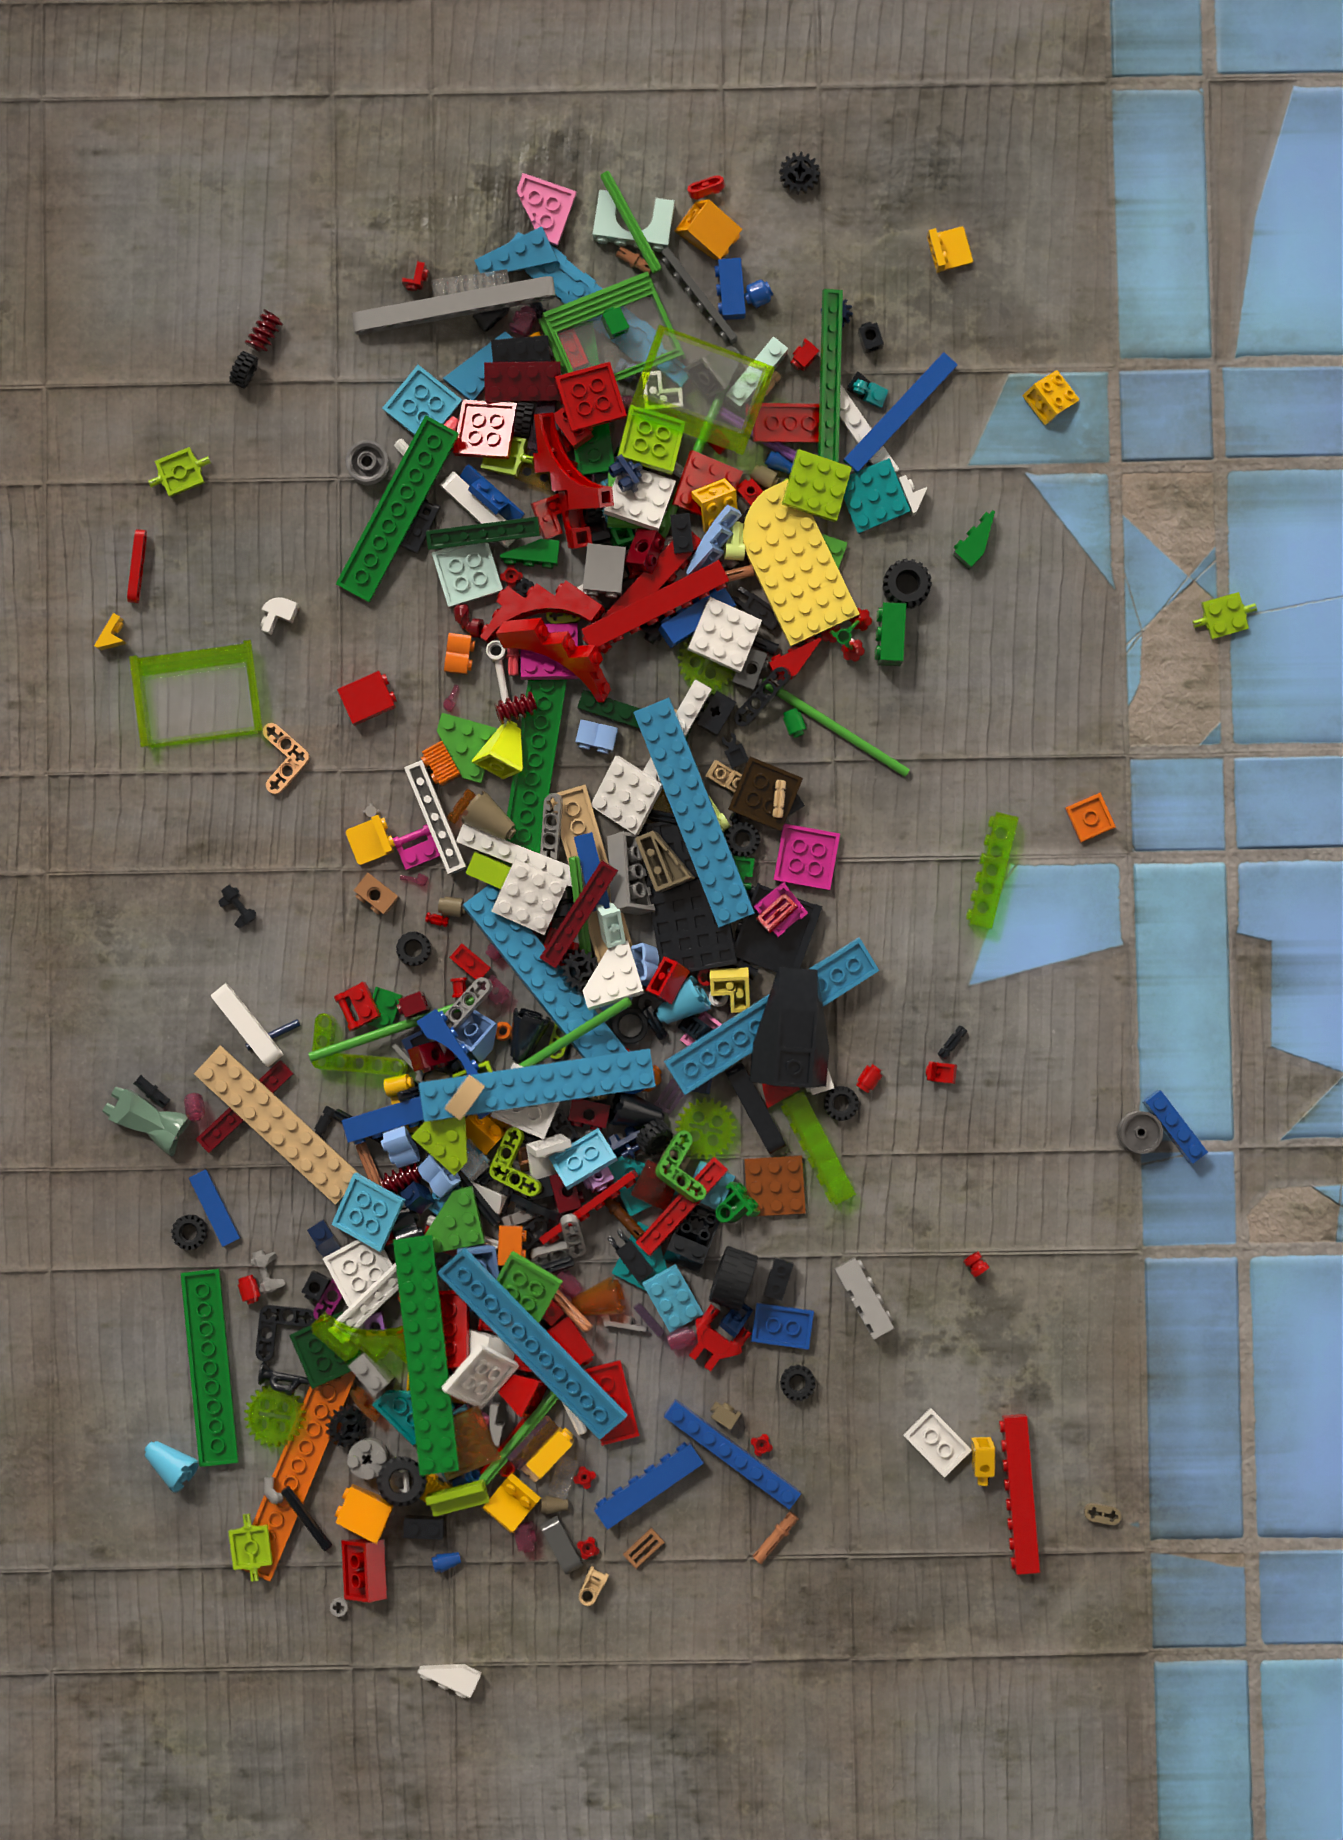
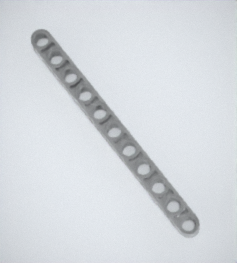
[352,276,556,335]

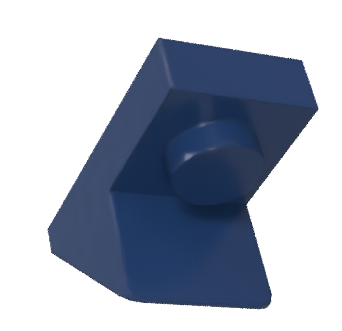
[307,1219,342,1257]
[719,1303,753,1338]

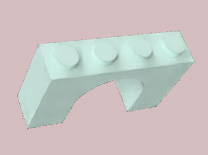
[593,190,674,252]

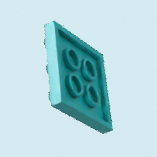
[843,458,911,534]

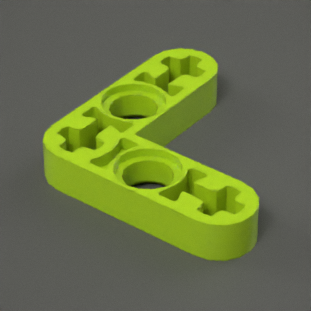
[489,1127,542,1196]

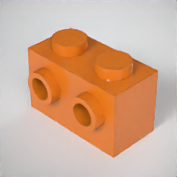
[498,1225,527,1265]

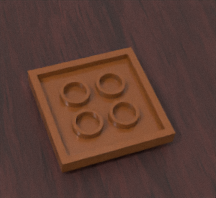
[744,1155,806,1217]

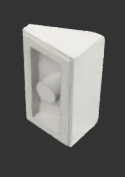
[471,1181,507,1214]

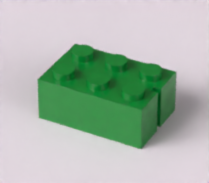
[874,602,906,666]

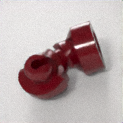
[453,603,485,638]

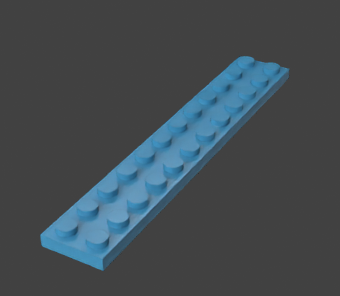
[634,698,755,927]
[462,884,628,1058]
[664,937,880,1095]
[418,1049,656,1122]
[437,1247,628,1440]

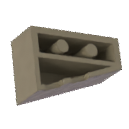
[635,831,696,893]

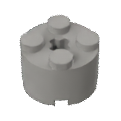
[347,1437,388,1479]

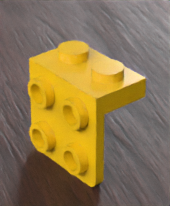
[346,815,395,865]

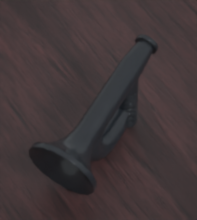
[258,1362,311,1396]

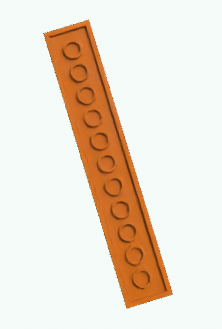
[241,1371,356,1581]

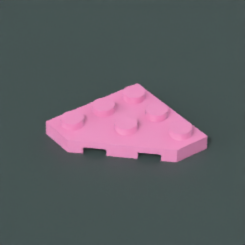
[517,173,577,246]

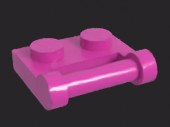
[393,824,440,870]

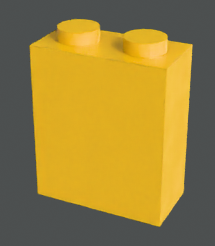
[526,1427,574,1479]

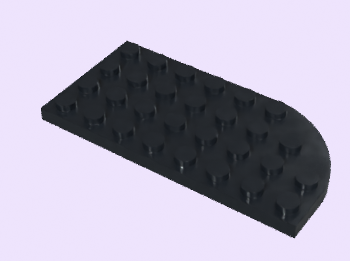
[638,822,738,972]

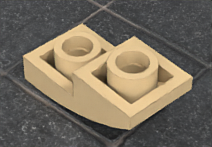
[705,760,742,793]
[445,1075,485,1120]

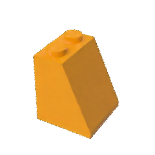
[674,199,742,260]
[335,1484,394,1544]

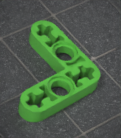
[655,1131,706,1202]

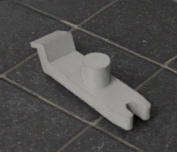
[392,1043,427,1082]
[502,1203,547,1225]
[601,1314,647,1332]

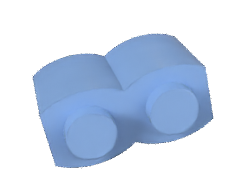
[575,719,618,754]
[631,943,659,986]
[381,1126,420,1168]
[418,1154,461,1198]

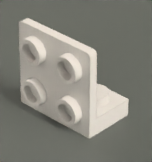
[526,1133,572,1179]

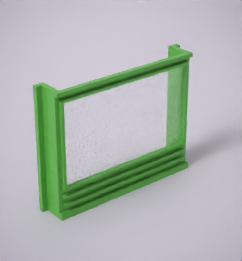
[538,271,686,382]

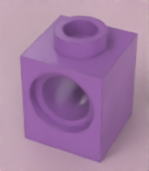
[363,1311,388,1342]

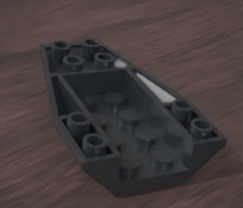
[750,967,829,1088]

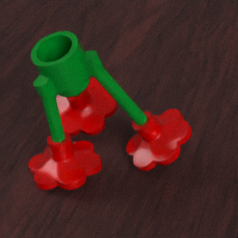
[820,608,873,662]

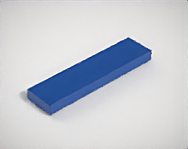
[574,832,610,912]
[189,1169,241,1247]

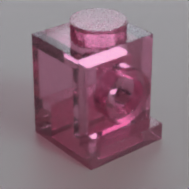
[509,305,537,337]
[480,975,510,1005]
[514,1521,537,1553]

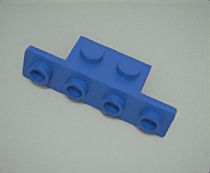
[459,464,525,520]

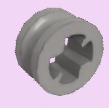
[330,1597,348,1617]

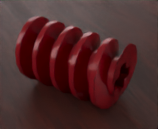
[245,309,283,352]
[494,691,537,725]
[379,1163,422,1194]

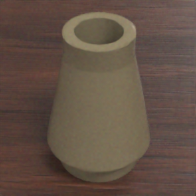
[540,1495,568,1515]

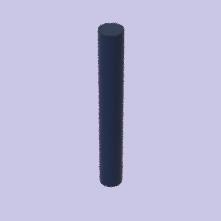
[245,1019,301,1051]

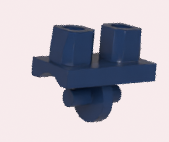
[608,454,643,493]
[608,1126,640,1159]

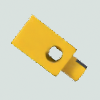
[971,1437,995,1486]

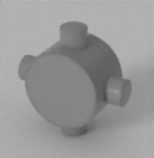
[363,803,380,820]

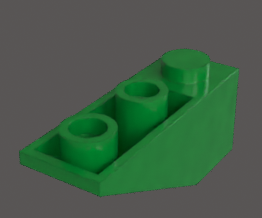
[953,510,995,570]
[500,539,560,569]

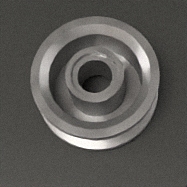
[346,440,389,485]

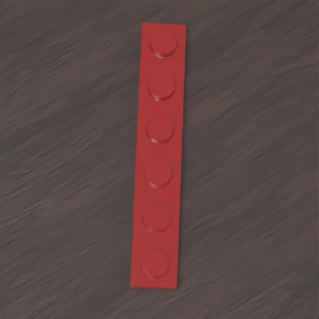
[635,1157,729,1256]
[539,1170,639,1245]

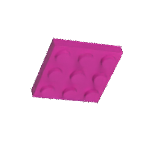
[521,623,578,680]
[773,823,840,891]

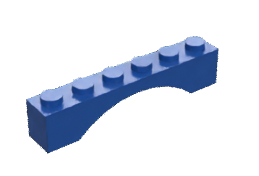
[416,1009,492,1119]

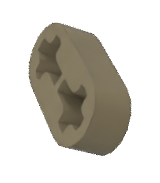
[1084,1503,1121,1525]

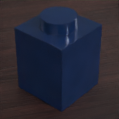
[400,1182,435,1214]

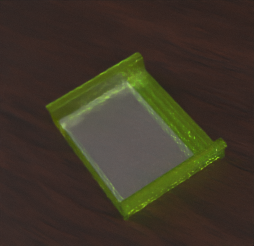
[628,325,775,455]
[129,640,263,749]

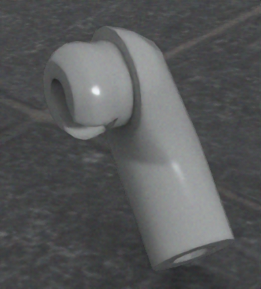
[264,1477,284,1504]

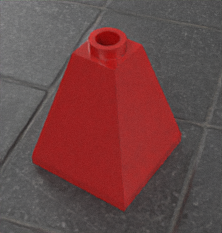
[498,1373,548,1417]

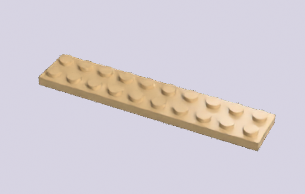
[550,785,633,964]
[194,1045,361,1205]

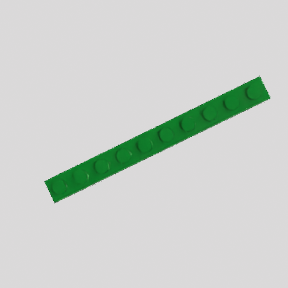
[818,289,843,463]

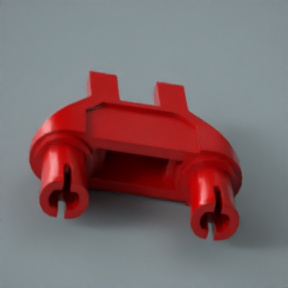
[689,1304,752,1372]

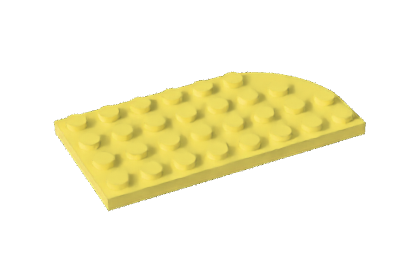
[743,480,859,647]

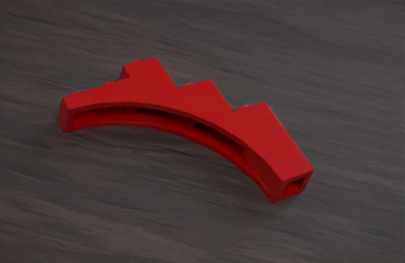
[533,412,614,509]
[480,580,605,644]
[496,618,611,702]

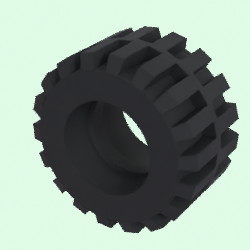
[882,559,932,610]
[377,1457,426,1507]

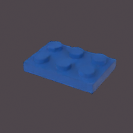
[751,1302,814,1350]

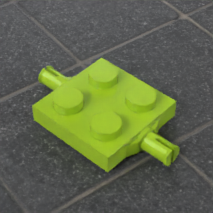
[481,436,534,477]
[148,447,211,497]
[1192,592,1257,639]
[228,1513,273,1582]

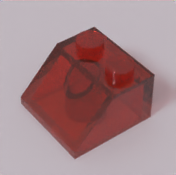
[631,1159,681,1211]

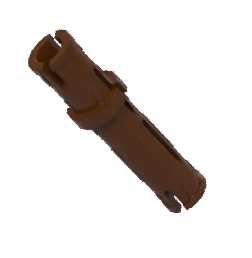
[604,1197,645,1241]

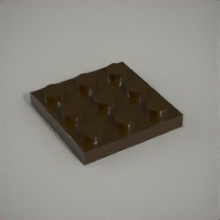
[728,756,803,832]

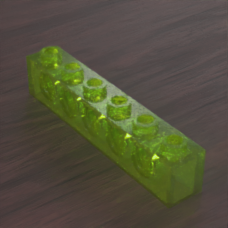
[966,812,1019,930]

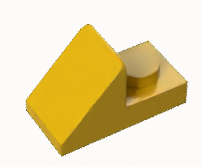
[94,613,127,650]

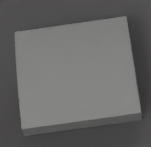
[489,1400,505,1446]

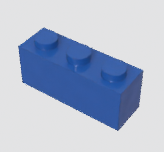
[715,258,746,320]

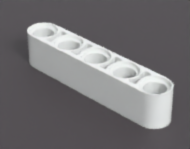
[440,471,516,548]
[211,983,284,1067]

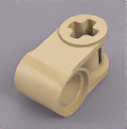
[579,1566,609,1606]

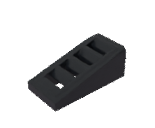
[678,1015,714,1041]

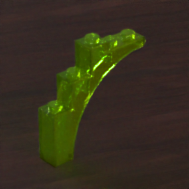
[311,1312,443,1364]

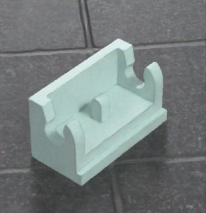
[596,903,626,948]

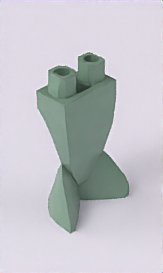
[102,1087,193,1156]

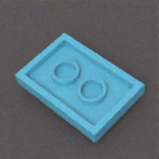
[548,1128,618,1190]
[642,1264,703,1333]

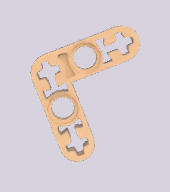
[263,723,310,795]

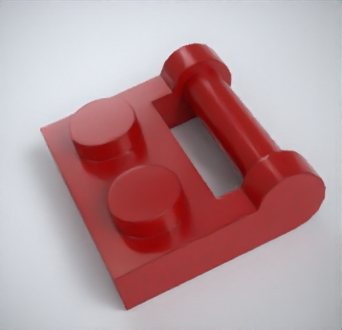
[334,982,381,1032]

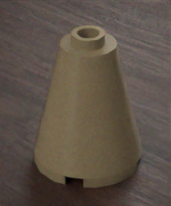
[461,791,516,841]

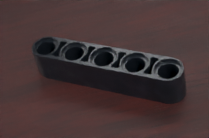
[725,1063,786,1155]

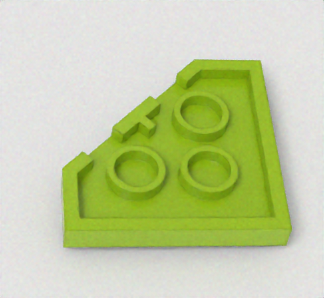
[411,1116,468,1176]

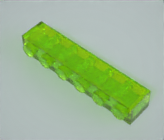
[781,1091,856,1205]

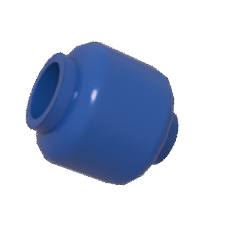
[744,279,773,308]

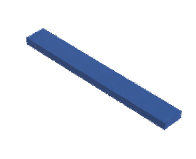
[843,352,958,473]

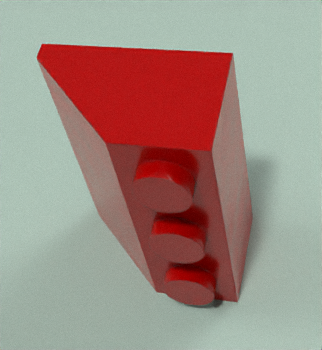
[341,1539,387,1603]

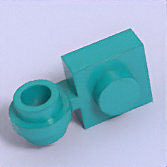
[853,379,889,408]

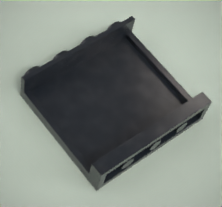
[734,883,823,972]

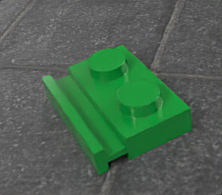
[368,987,403,1028]

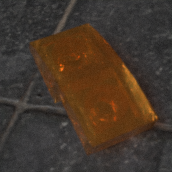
[349,1386,381,1423]

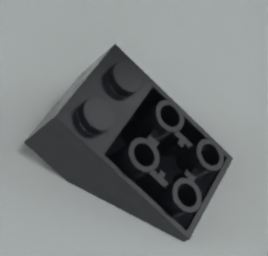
[663,1205,720,1273]

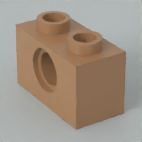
[353,873,400,915]

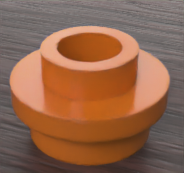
[495,1022,512,1041]

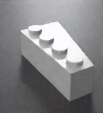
[607,831,655,915]
[834,1257,894,1339]

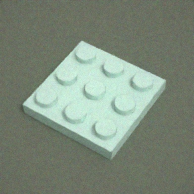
[432,543,503,608]

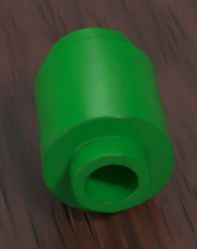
[783,708,807,738]

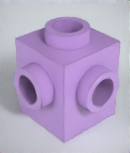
[583,1166,614,1193]

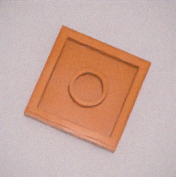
[1065,792,1116,843]

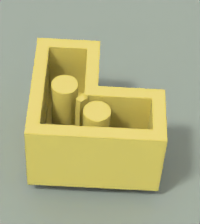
[710,967,750,1013]

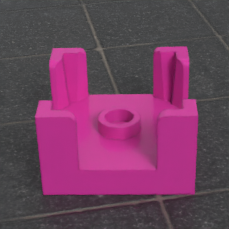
[753,882,808,937]

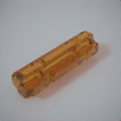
[447,789,475,824]

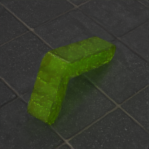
[312,1013,408,1076]

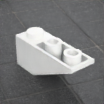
[417,1664,482,1698]

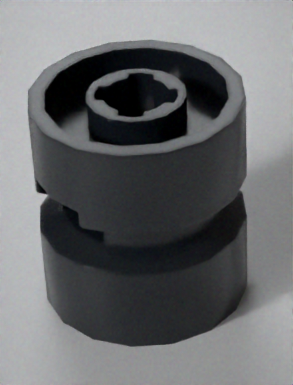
[553,888,574,918]

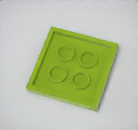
[618,405,686,475]
[782,449,852,522]

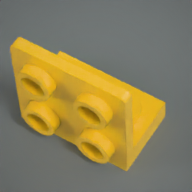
[927,226,973,273]
[1022,370,1079,425]
[691,478,737,533]
[483,1473,541,1533]

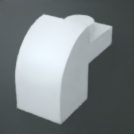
[260,597,299,635]

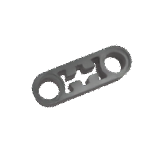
[540,1515,584,1575]

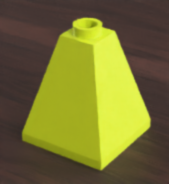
[472,721,523,779]

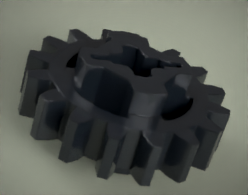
[779,152,820,195]
[559,949,598,992]
[325,1404,367,1448]

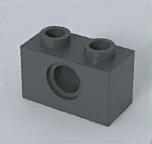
[732,648,769,692]

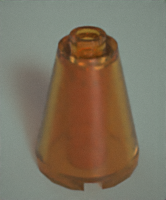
[571,1276,626,1316]

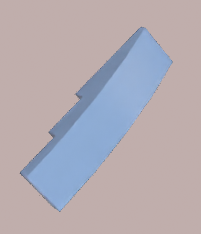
[686,504,742,575]

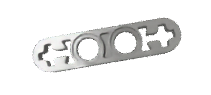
[540,793,563,861]
[445,977,493,1031]

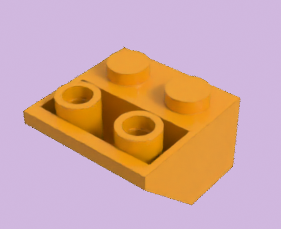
[465,1113,513,1155]

